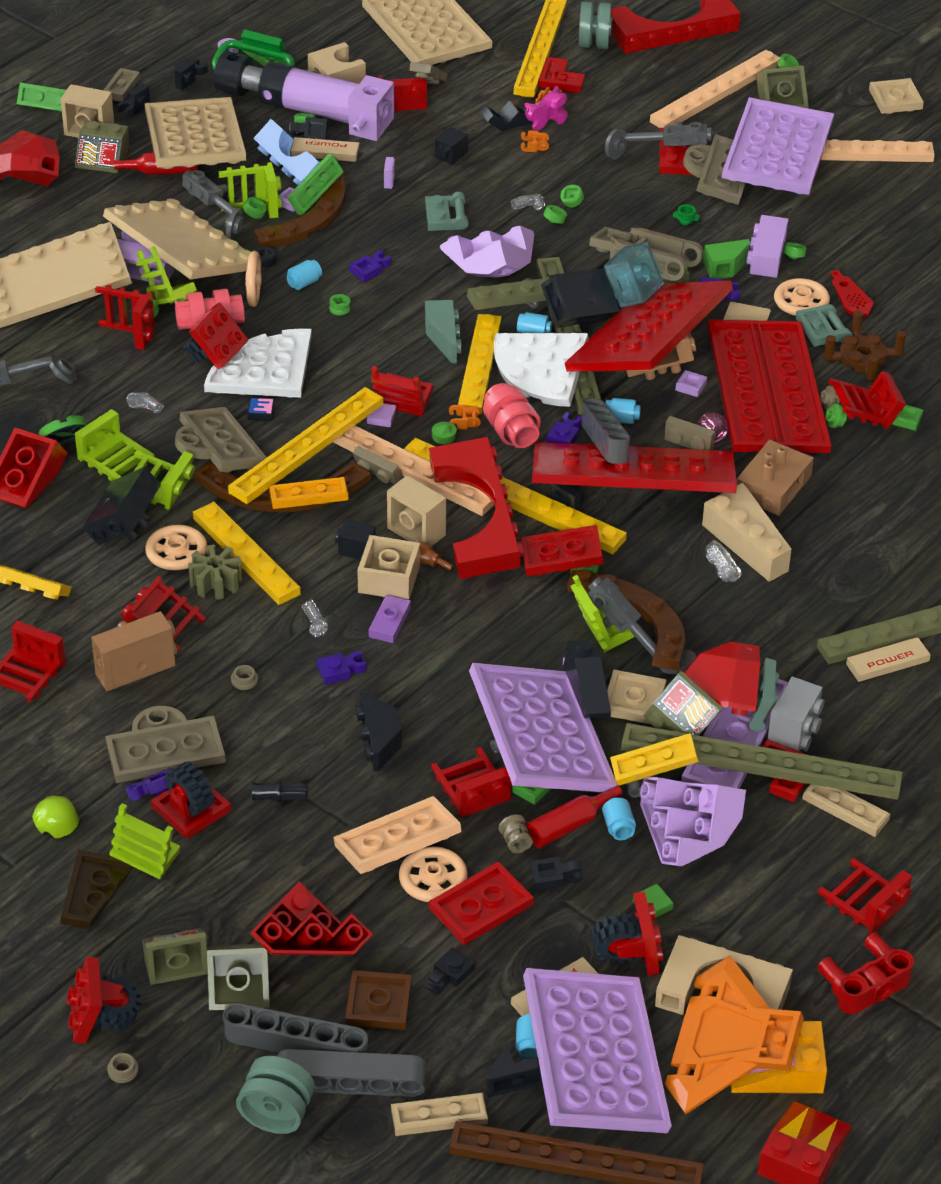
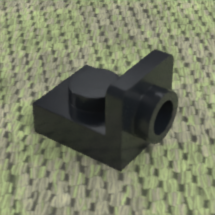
[551,484,582,511]

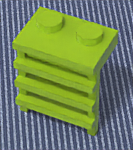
[219,162,282,218]
[136,246,197,305]
[75,409,155,482]
[117,450,195,510]
[570,575,635,653]
[109,803,180,879]

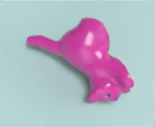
[524,86,568,131]

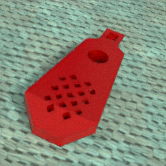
[830,270,874,318]

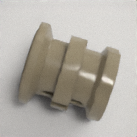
[498,815,533,853]

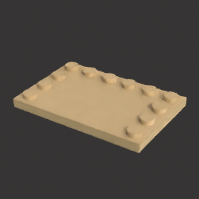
[362,0,492,65]
[145,97,246,169]
[103,199,251,279]
[0,222,132,328]

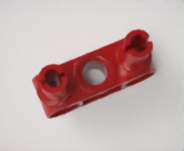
[817,932,914,1014]

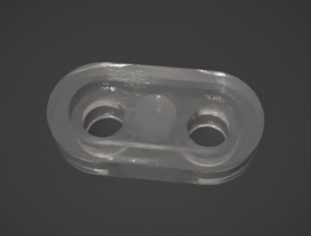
[705,540,742,583]

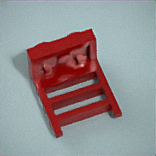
[378,75,427,111]
[95,285,155,350]
[371,366,434,417]
[828,371,906,429]
[120,576,206,652]
[0,621,66,702]
[431,747,511,818]
[818,858,912,934]

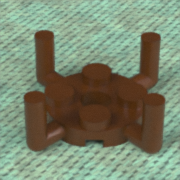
[824,310,906,382]

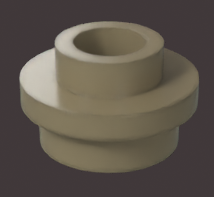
[820,386,840,410]
[231,665,258,690]
[107,1053,138,1083]

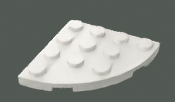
[204,329,312,398]
[494,333,589,407]

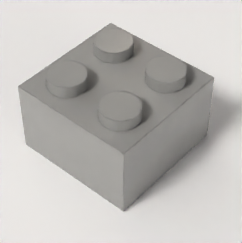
[768,676,825,752]

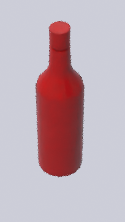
[114,152,198,175]
[526,786,622,848]

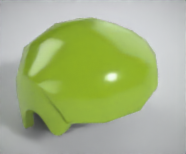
[32,796,79,838]

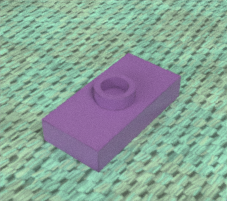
[368,595,411,643]

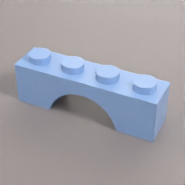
[253,119,319,185]

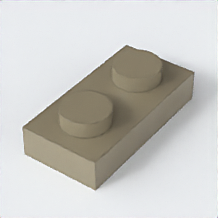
[103,68,140,102]
[664,416,715,450]
[353,446,403,485]

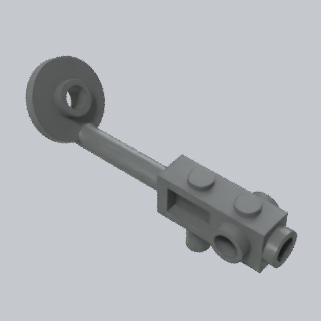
[605,121,712,159]
[182,170,244,239]
[0,356,77,386]
[587,576,696,674]

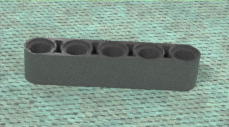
[581,399,630,464]
[223,1003,368,1053]
[277,1049,427,1097]

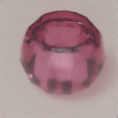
[697,412,728,443]

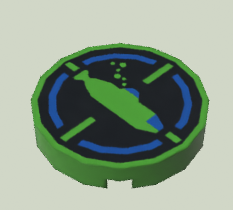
[38,415,87,443]

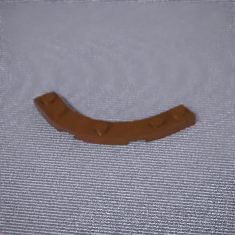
[254,160,346,248]
[194,461,371,513]
[567,570,685,670]

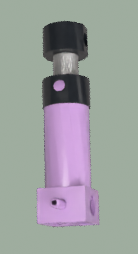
[214,51,394,141]

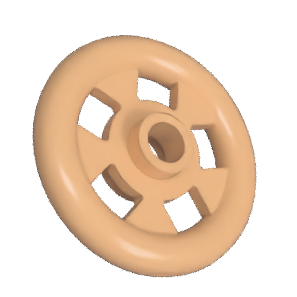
[246,251,262,307]
[774,278,830,316]
[145,525,207,570]
[399,847,468,902]

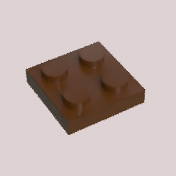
[345,970,412,1030]

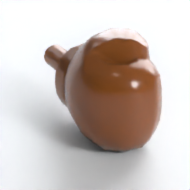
[418,541,453,571]

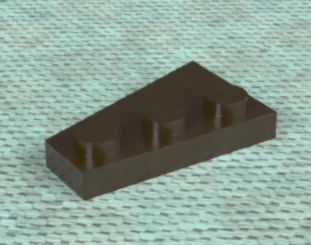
[60,849,134,929]

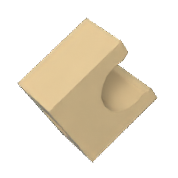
[308,42,366,84]

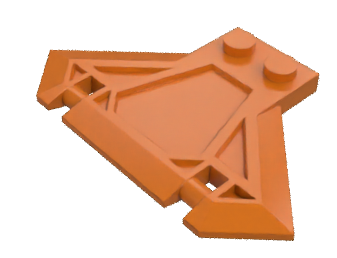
[665,955,804,1114]

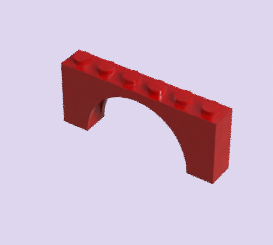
[611,0,741,54]
[429,437,524,579]

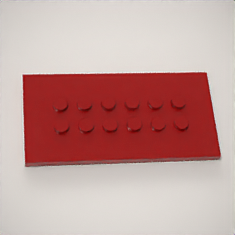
[564,281,733,372]
[707,319,831,453]
[532,442,737,493]

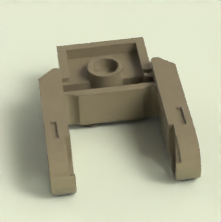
[589,226,704,281]

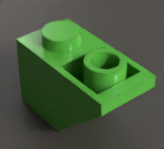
[703,239,750,279]

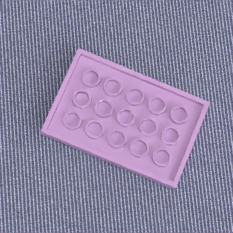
[722,97,834,195]
[469,663,617,792]
[523,968,672,1133]

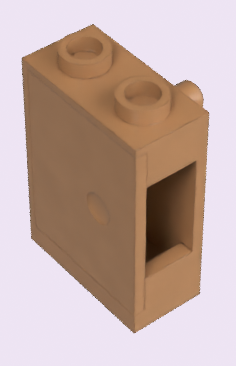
[626,332,696,380]
[737,440,814,516]
[91,611,177,692]

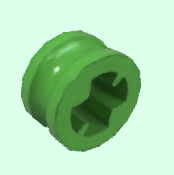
[329,294,351,315]

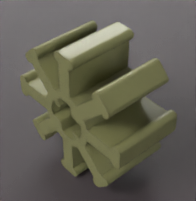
[188,545,242,600]

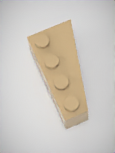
[702,483,791,582]

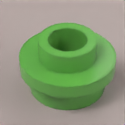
[825,404,847,428]

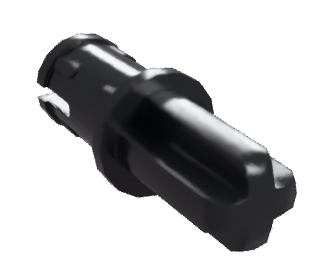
[252,780,308,803]

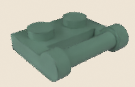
[425,192,469,231]
[796,304,853,347]
[749,658,779,732]

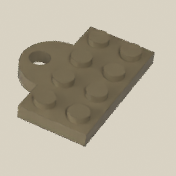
[683,134,745,205]
[175,407,267,472]
[105,706,226,783]

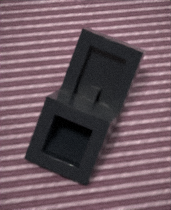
[479,100,531,131]

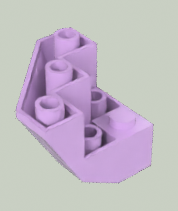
[440,226,534,277]
[640,777,746,866]

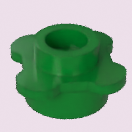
[673,204,700,225]

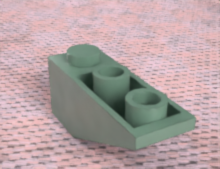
[425,300,461,363]

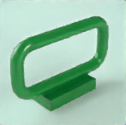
[212,29,295,71]

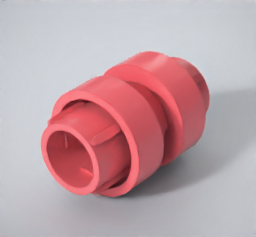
[175,289,245,330]
[483,383,541,448]

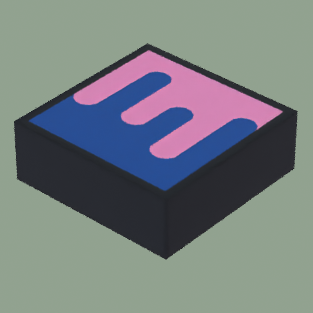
[247,397,275,421]

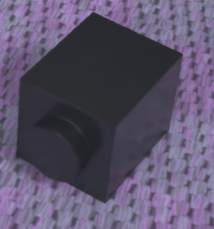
[435,127,468,164]
[335,519,376,560]

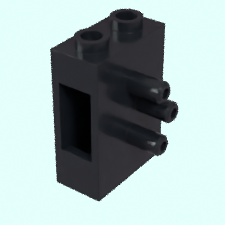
[541,268,620,328]
[82,467,161,545]

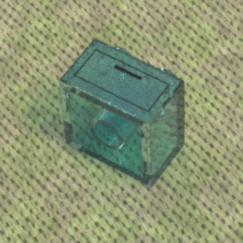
[604,242,664,308]

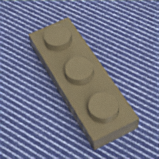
[409,62,448,85]

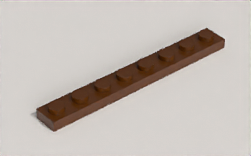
[449,1121,704,1184]

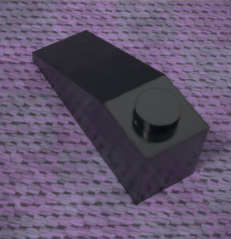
[563,640,611,718]

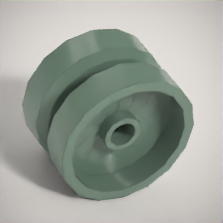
[579,1,612,50]
[236,1056,315,1134]

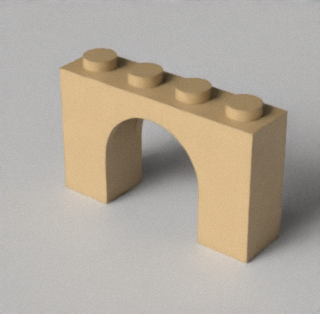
[655,935,793,1015]

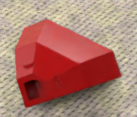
[0,130,59,187]
[683,642,760,716]
[250,882,373,956]

